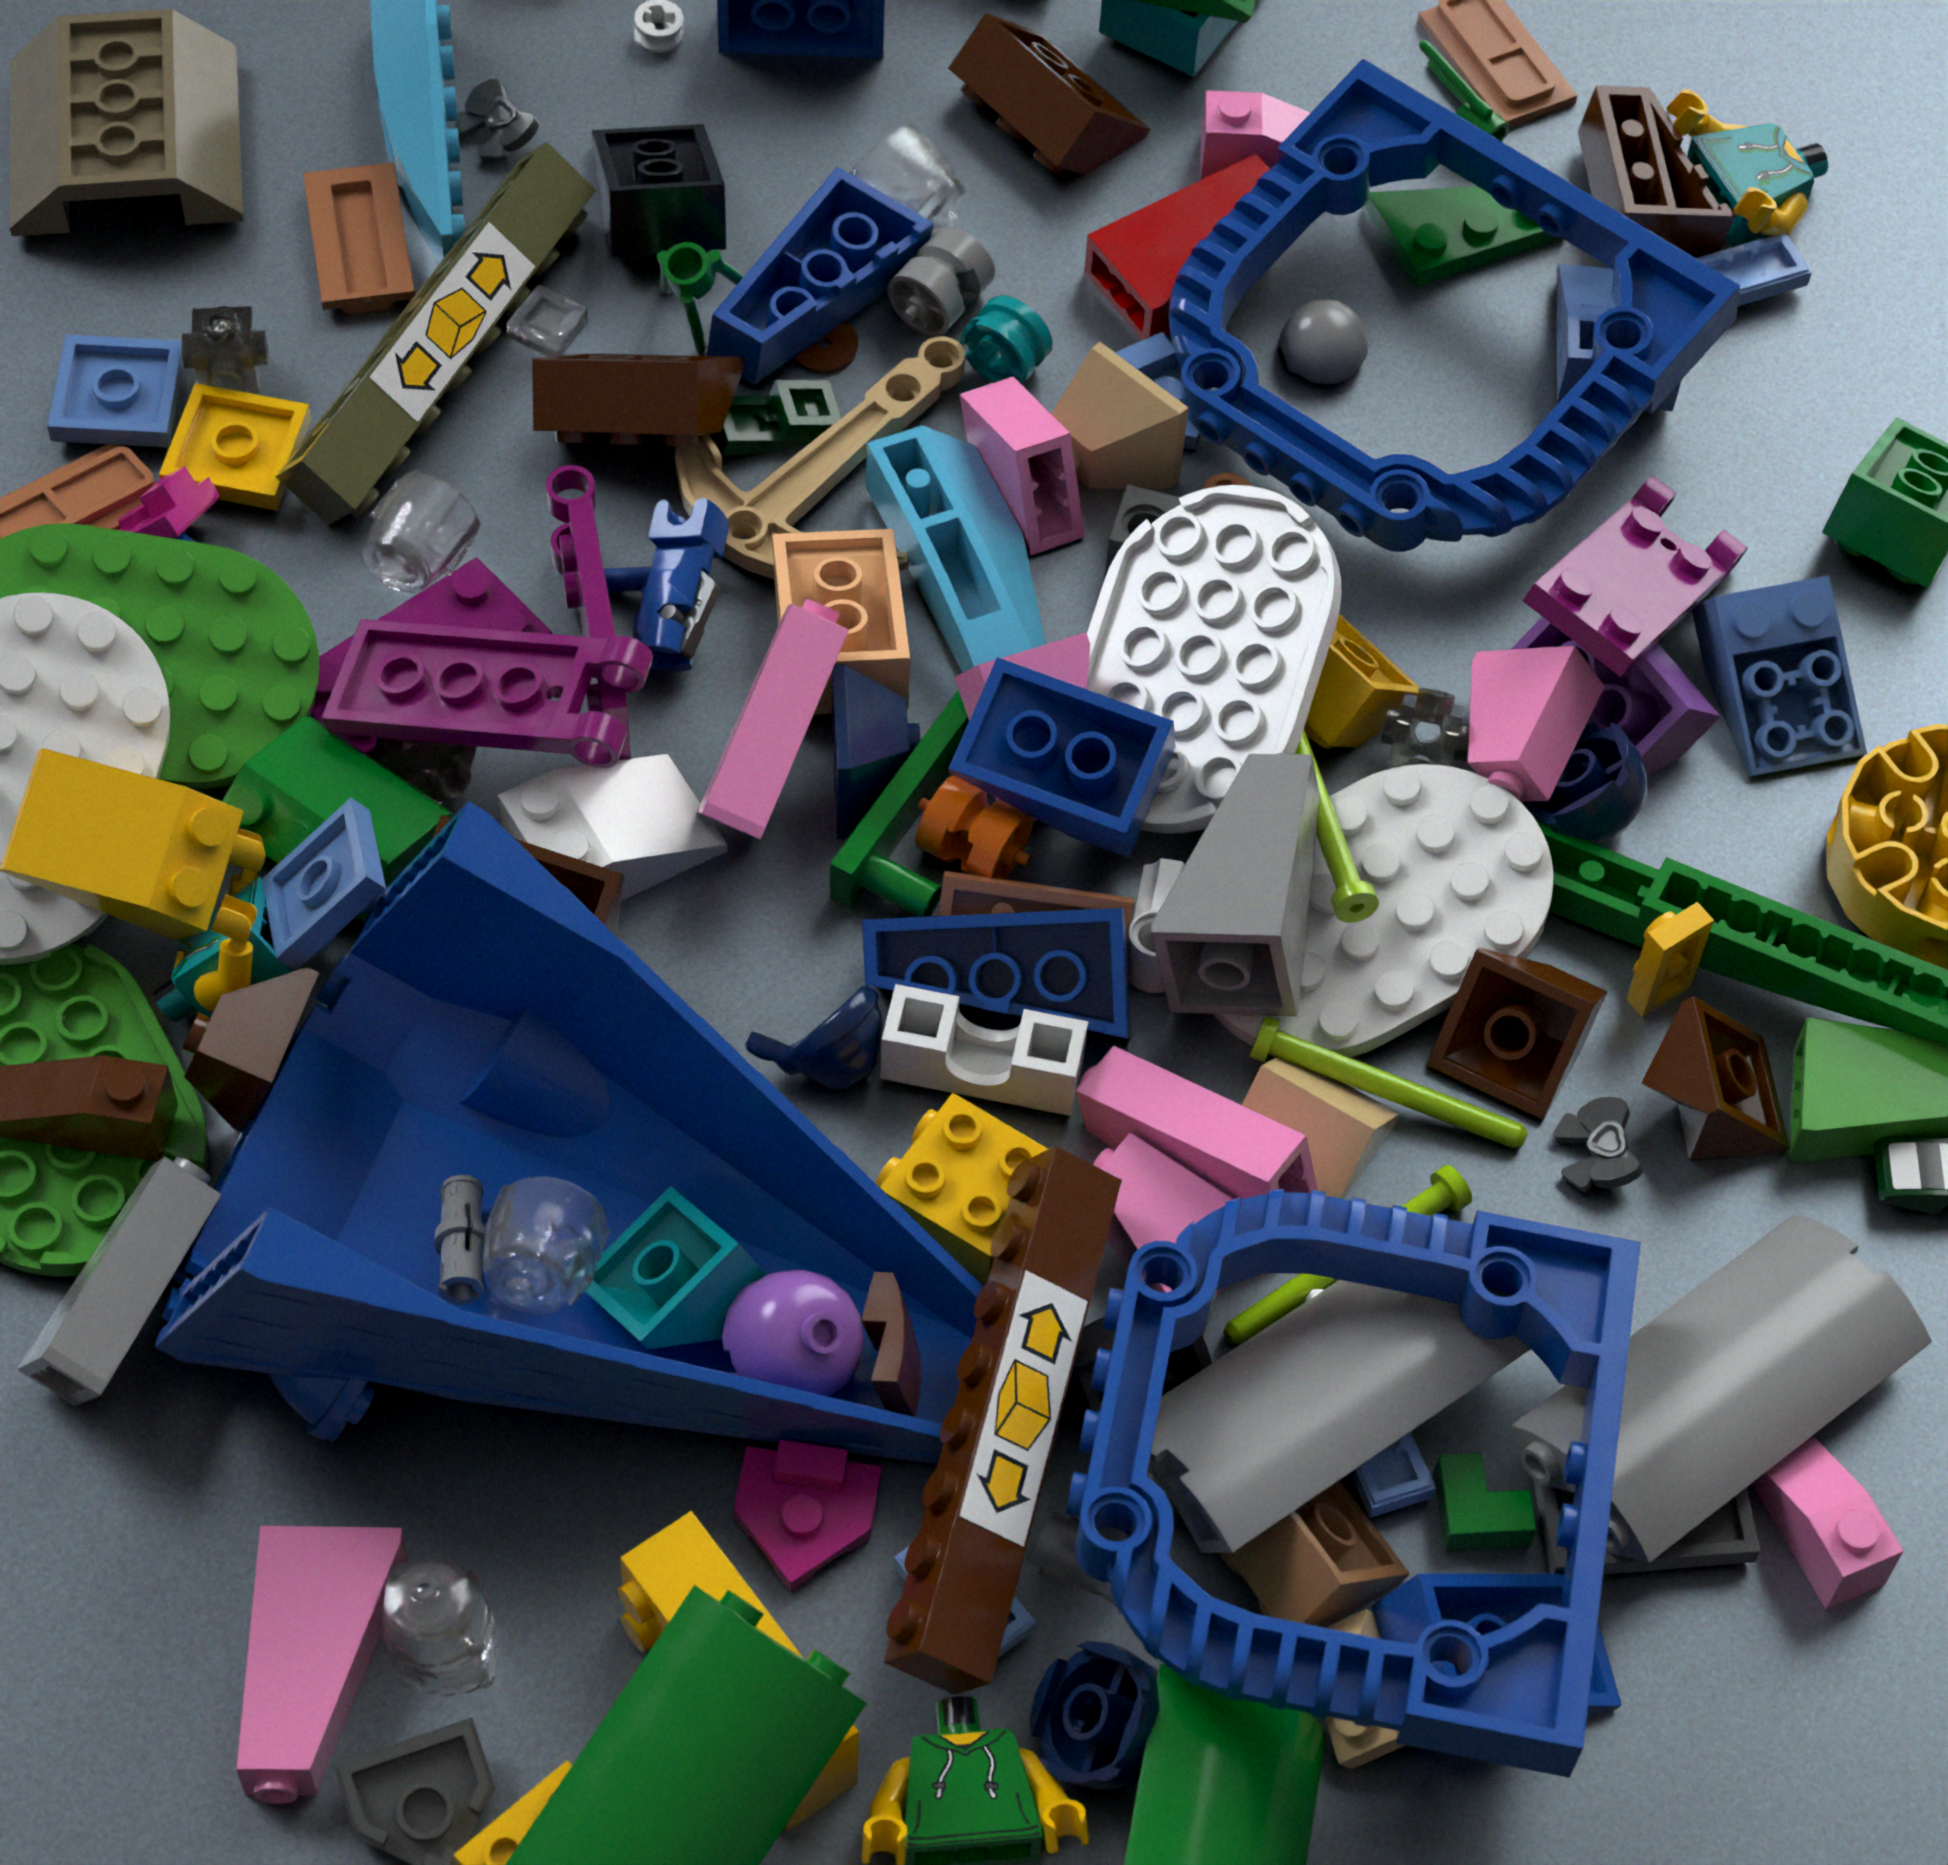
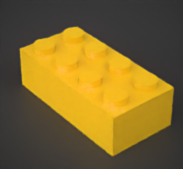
[617,1511,859,1832]

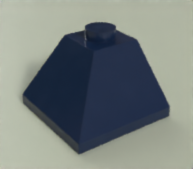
[831,664,920,839]

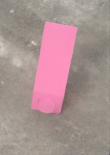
[1200,91,1310,179]
[1751,1436,1904,1610]

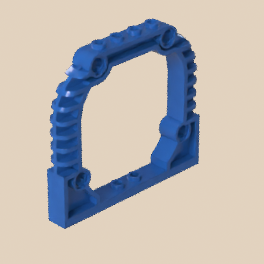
[1169,58,1740,552]
[1066,1189,1641,1778]

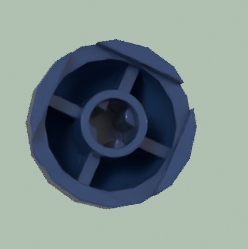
[1521,721,1647,844]
[1029,1641,1160,1791]

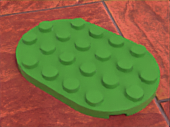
[0,523,319,790]
[0,944,209,1277]

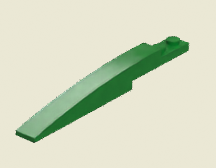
[1536,820,1948,1044]

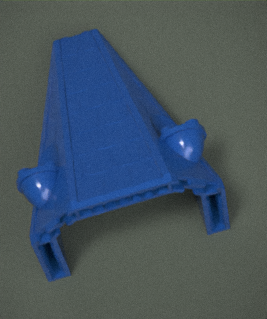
[155,801,984,1464]

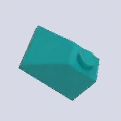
[574,1186,766,1349]

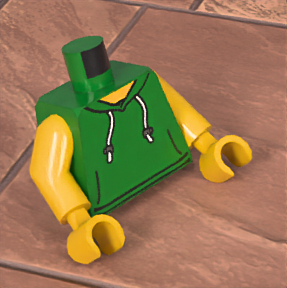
[861,1696,1089,1865]

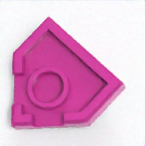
[117,466,220,539]
[734,1440,882,1593]

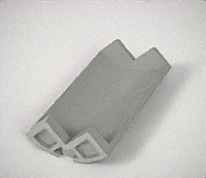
[1511,1215,1932,1563]
[1147,1280,1531,1553]

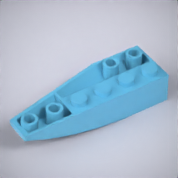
[370,0,465,264]
[866,425,1046,673]

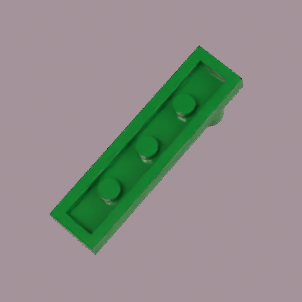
[830,689,969,917]

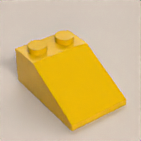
[0,748,244,941]

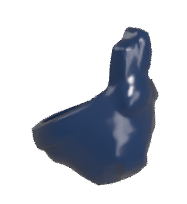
[745,985,883,1091]

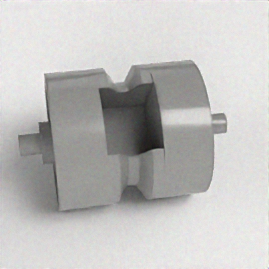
[887,226,995,336]

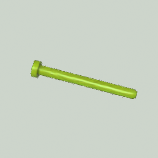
[1295,729,1379,923]
[1249,1015,1528,1148]
[1223,1164,1472,1345]

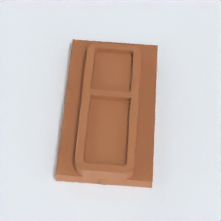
[1418,0,1578,128]
[303,162,415,314]
[0,444,155,539]

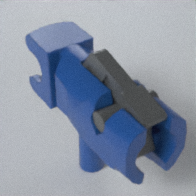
[604,498,729,672]

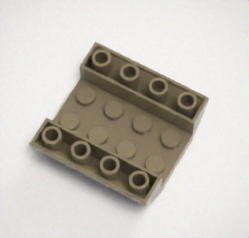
[10,9,243,236]

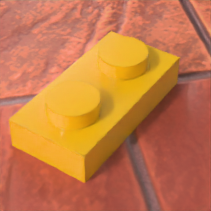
[1626,902,1714,1018]

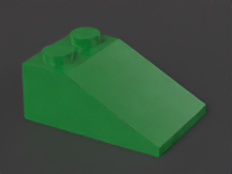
[1821,417,1948,588]

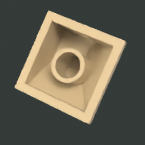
[1051,342,1188,489]

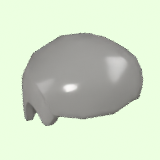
[1277,299,1368,385]

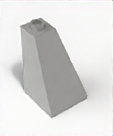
[1150,753,1320,1017]

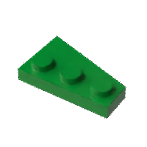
[1364,186,1562,287]

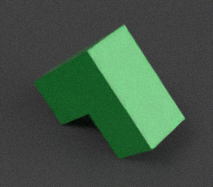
[1434,1453,1536,1552]

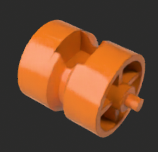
[915,775,1033,879]

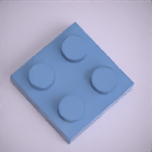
[47,334,186,448]
[262,798,386,971]

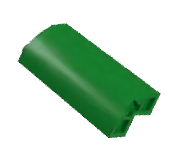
[505,1585,867,1865]
[1124,1664,1327,1865]

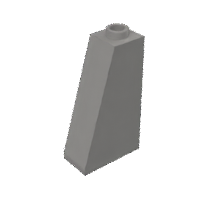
[17,1157,221,1406]

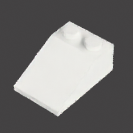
[497,754,728,901]

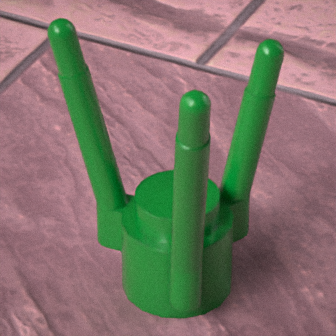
[1419,40,1510,141]
[657,242,745,354]

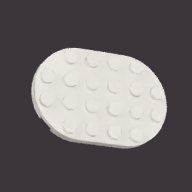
[1087,485,1342,834]
[0,592,171,965]
[1213,764,1553,1057]

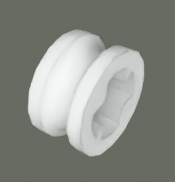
[634,0,684,53]

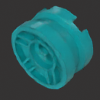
[960,295,1053,385]

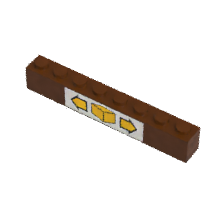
[883,1146,1122,1695]

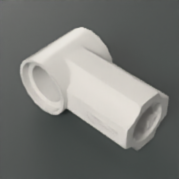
[1127,858,1185,993]

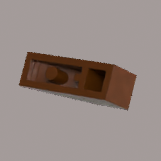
[0,1055,178,1162]

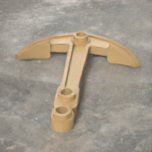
[675,336,965,580]

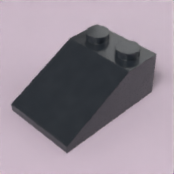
[592,124,726,261]

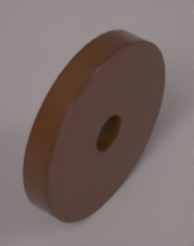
[793,321,859,374]

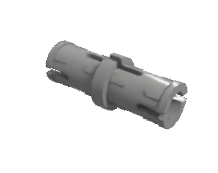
[434,1175,489,1306]

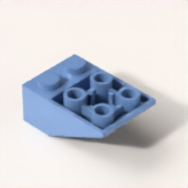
[1556,264,1682,411]
[1692,575,1867,777]

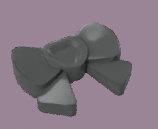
[456,78,539,162]
[1553,1097,1643,1192]

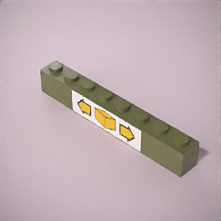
[275,142,596,525]

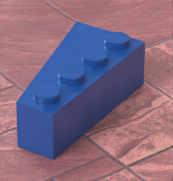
[706,166,934,385]
[862,908,1131,1039]

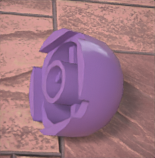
[722,1269,864,1397]

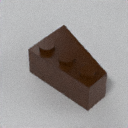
[1577,85,1735,258]

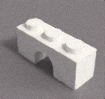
[880,984,1088,1116]

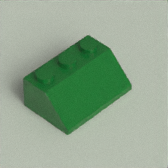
[222,715,455,920]

